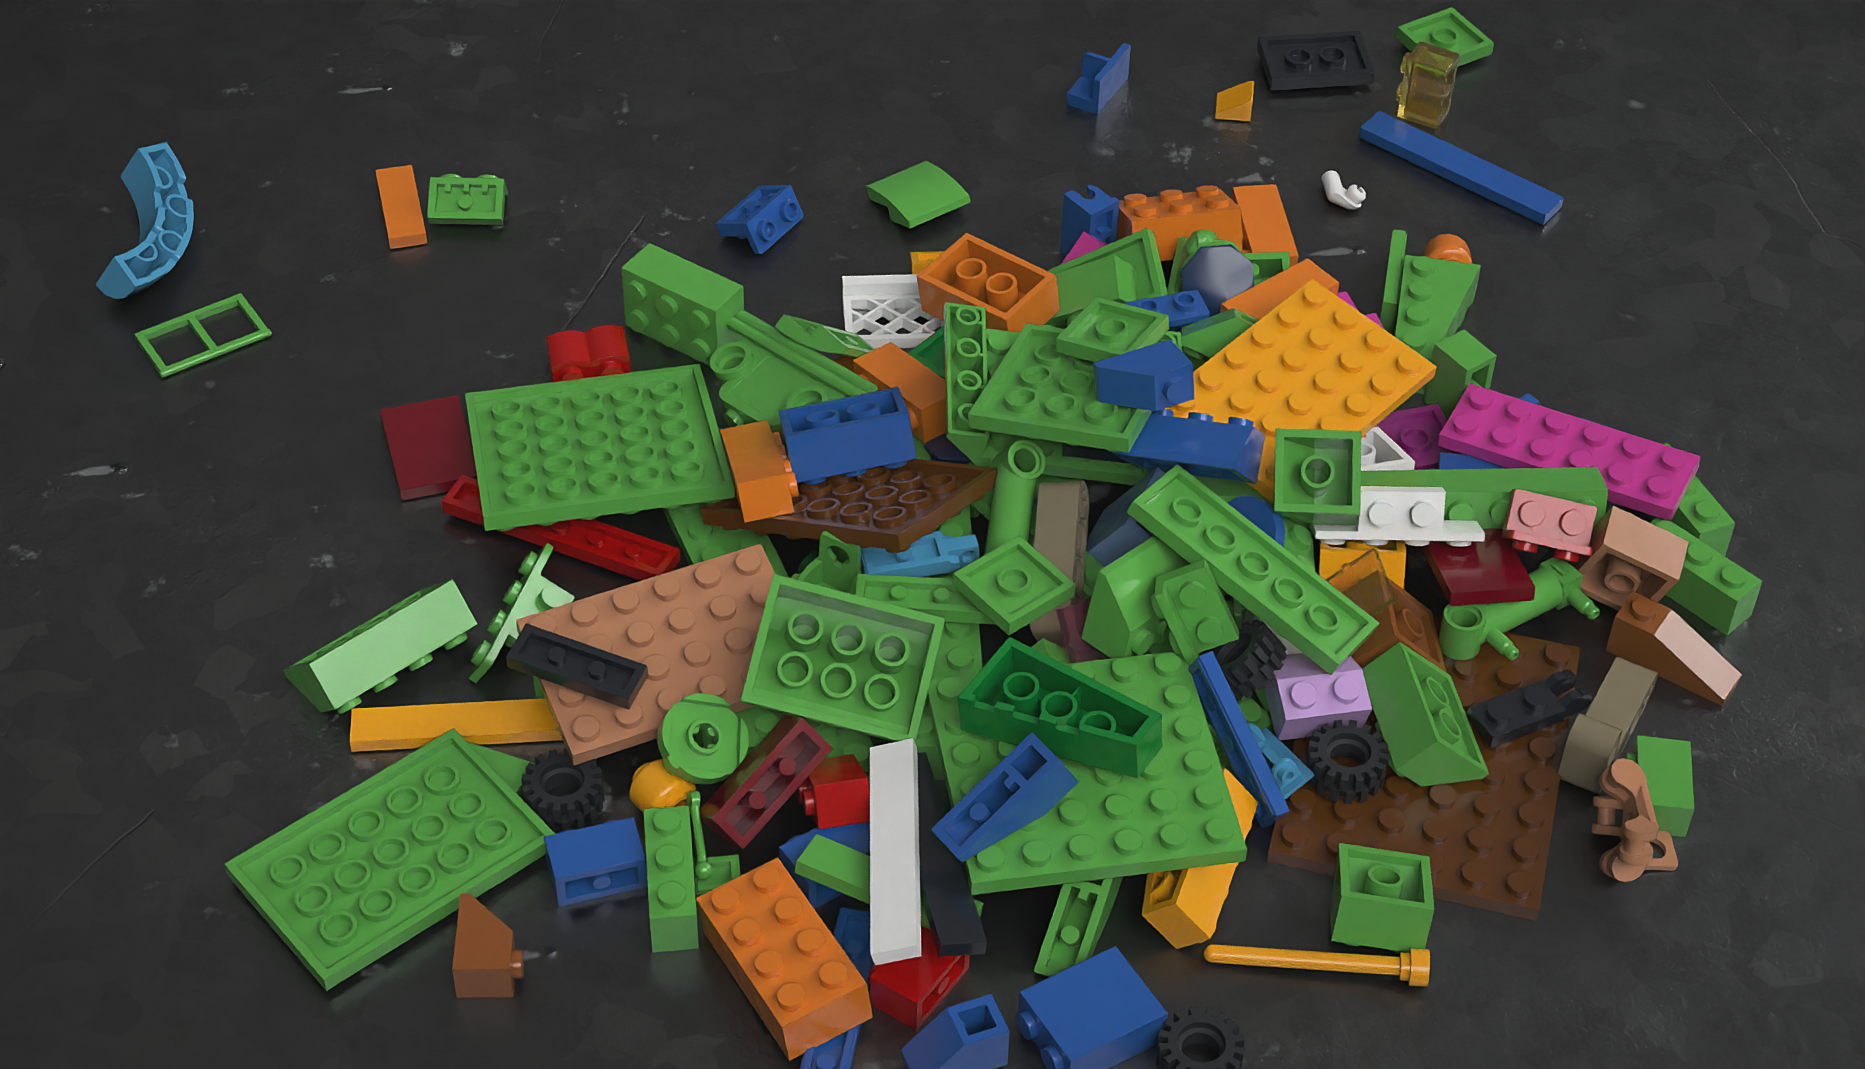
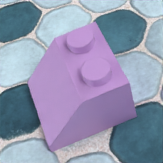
[1263,653,1372,741]

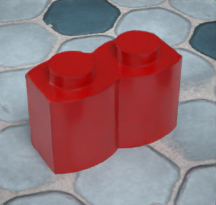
[546,325,631,382]

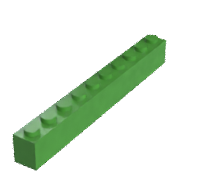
[1192,467,1608,531]

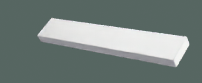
[870,738,921,965]

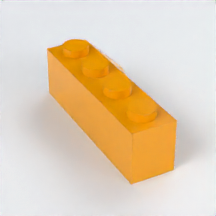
[1142,768,1258,949]

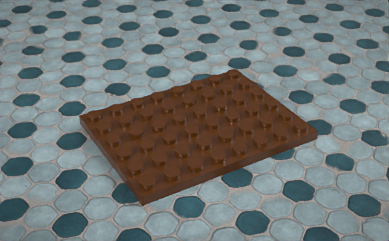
[1267,617,1580,921]

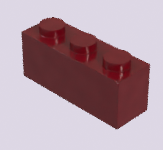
[700,715,833,849]

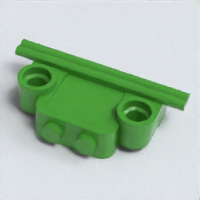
[710,310,878,451]

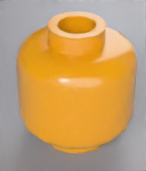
[629,759,696,814]

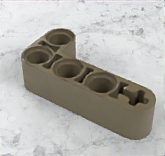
[1030,480,1091,652]
[1558,657,1658,795]

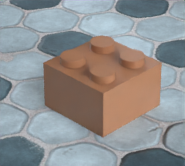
[1571,506,1689,611]

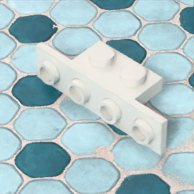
[1310,486,1485,547]

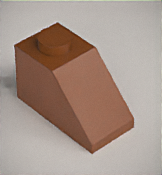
[452,894,524,998]

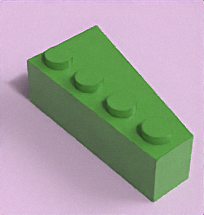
[1394,255,1481,394]

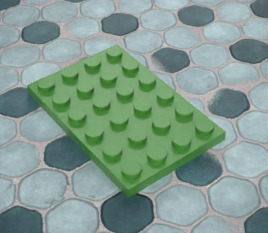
[224,728,555,991]

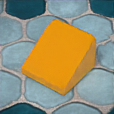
[1215,81,1254,122]

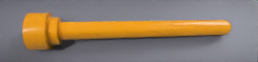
[1203,944,1430,987]

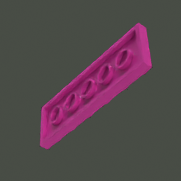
[1438,383,1701,521]

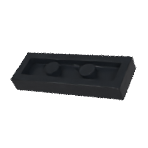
[506,623,648,709]

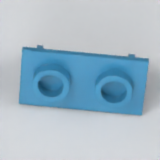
[1248,723,1315,799]

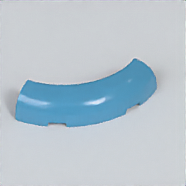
[95,142,194,299]

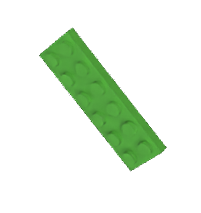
[1126,464,1380,675]

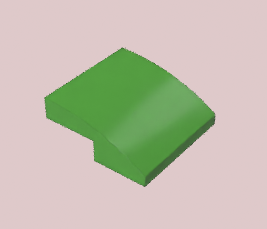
[866,161,971,228]
[775,314,875,359]

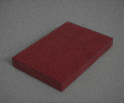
[380,395,477,500]
[1421,529,1535,606]

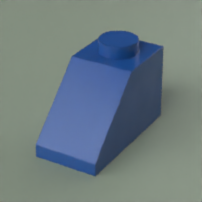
[1094,339,1194,411]

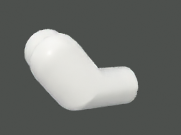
[1321,170,1366,210]

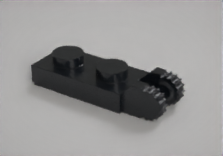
[1467,669,1593,748]

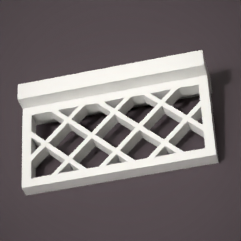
[842,274,944,349]

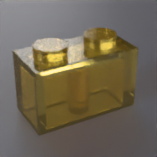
[1395,41,1460,129]

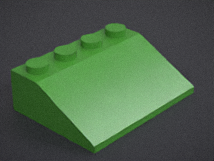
[740,574,945,742]

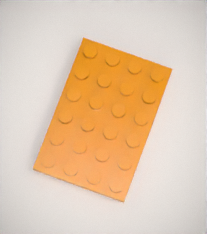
[1165,279,1437,503]

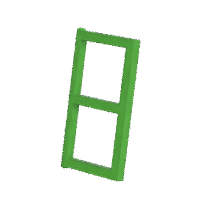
[134,293,272,378]

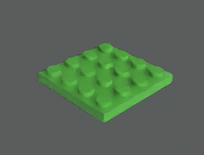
[968,323,1182,453]

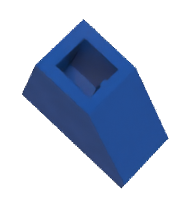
[901,994,1010,1069]

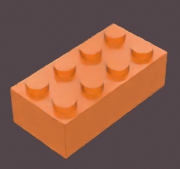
[696,857,873,1061]

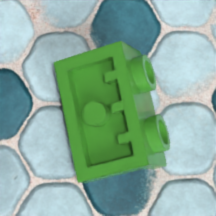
[427,174,508,225]
[1151,559,1239,667]

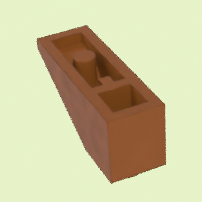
[1606,591,1742,706]

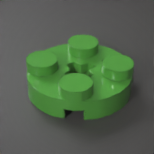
[657,693,749,784]

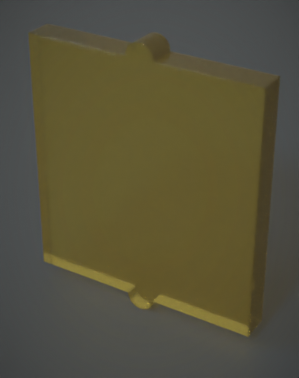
[1326,548,1396,617]

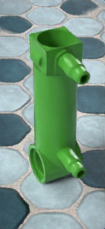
[984,439,1045,555]
[1438,557,1600,660]

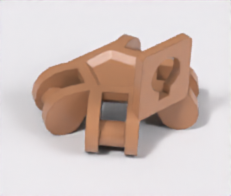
[1591,758,1678,882]

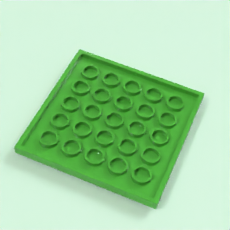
[465,364,735,531]
[926,651,1247,895]

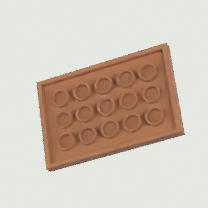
[516,544,775,765]

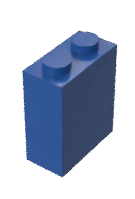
[1015,946,1168,1069]

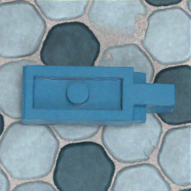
[861,530,979,577]

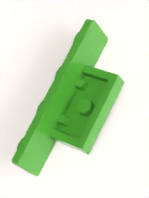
[469,543,575,683]

